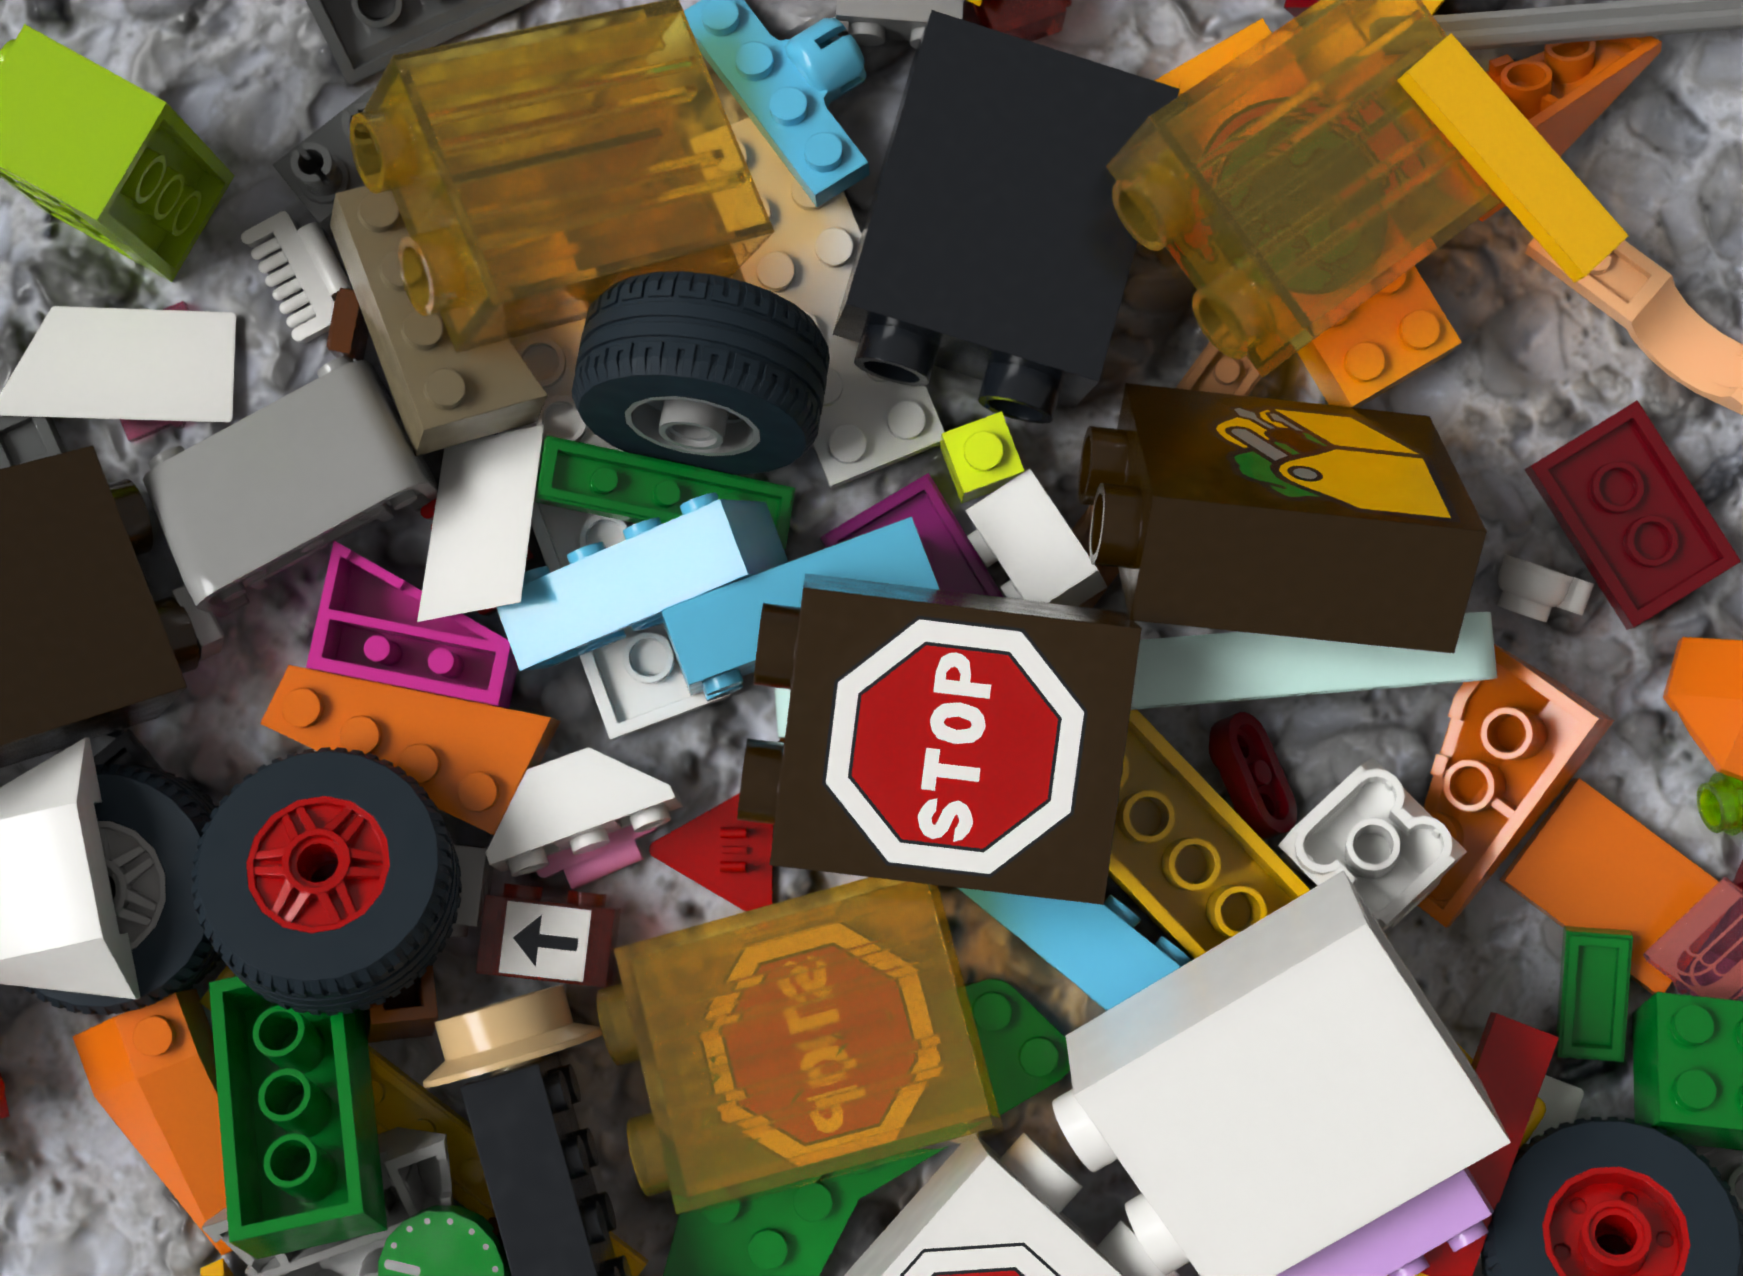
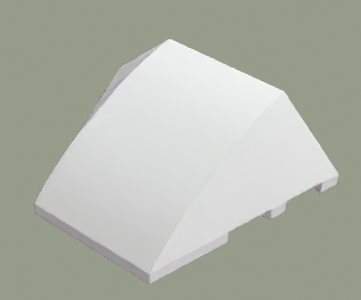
[0,737,141,999]

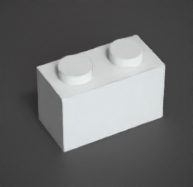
[965,468,1107,606]

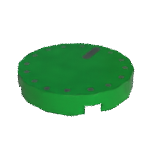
[378,1205,512,1276]

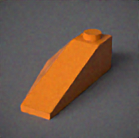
[1391,36,1662,222]
[72,988,233,1255]

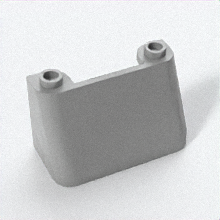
[142,356,438,618]

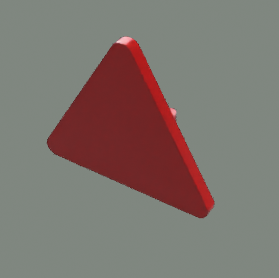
[649,793,773,921]

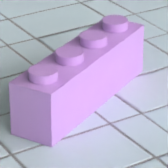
[1276,1168,1494,1276]

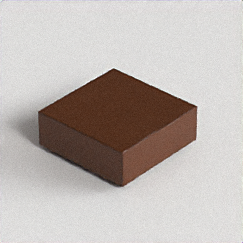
[326,288,369,361]

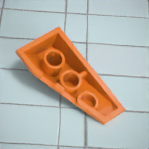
[1417,644,1615,928]

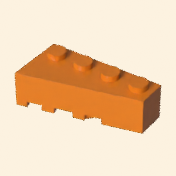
[260,665,561,835]

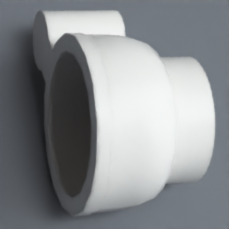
[1497,554,1594,622]

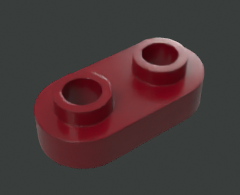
[1209,712,1297,840]

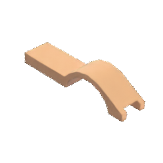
[1525,238,1743,415]

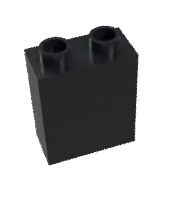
[832,10,1180,424]

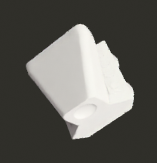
[1278,758,1467,931]

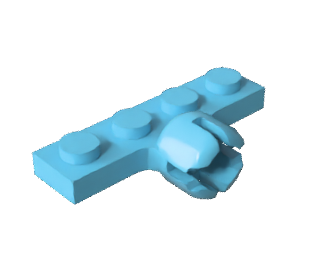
[678,0,870,207]

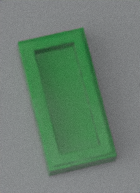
[1555,926,1633,1062]

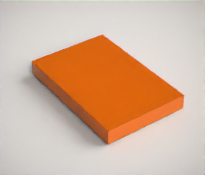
[1500,778,1727,995]

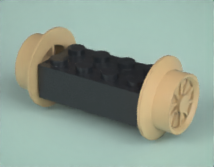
[423,984,632,1276]

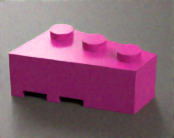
[306,541,518,709]

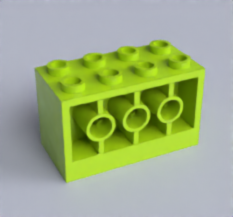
[0,24,235,282]

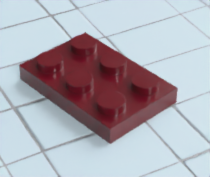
[1524,400,1741,630]

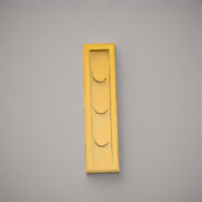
[1397,33,1629,284]

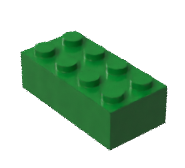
[209,976,388,1259]
[1632,992,1743,1151]

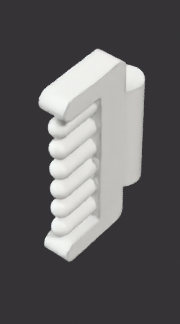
[241,211,353,344]

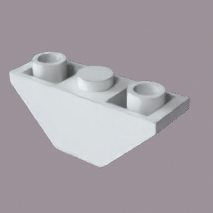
[486,747,683,877]

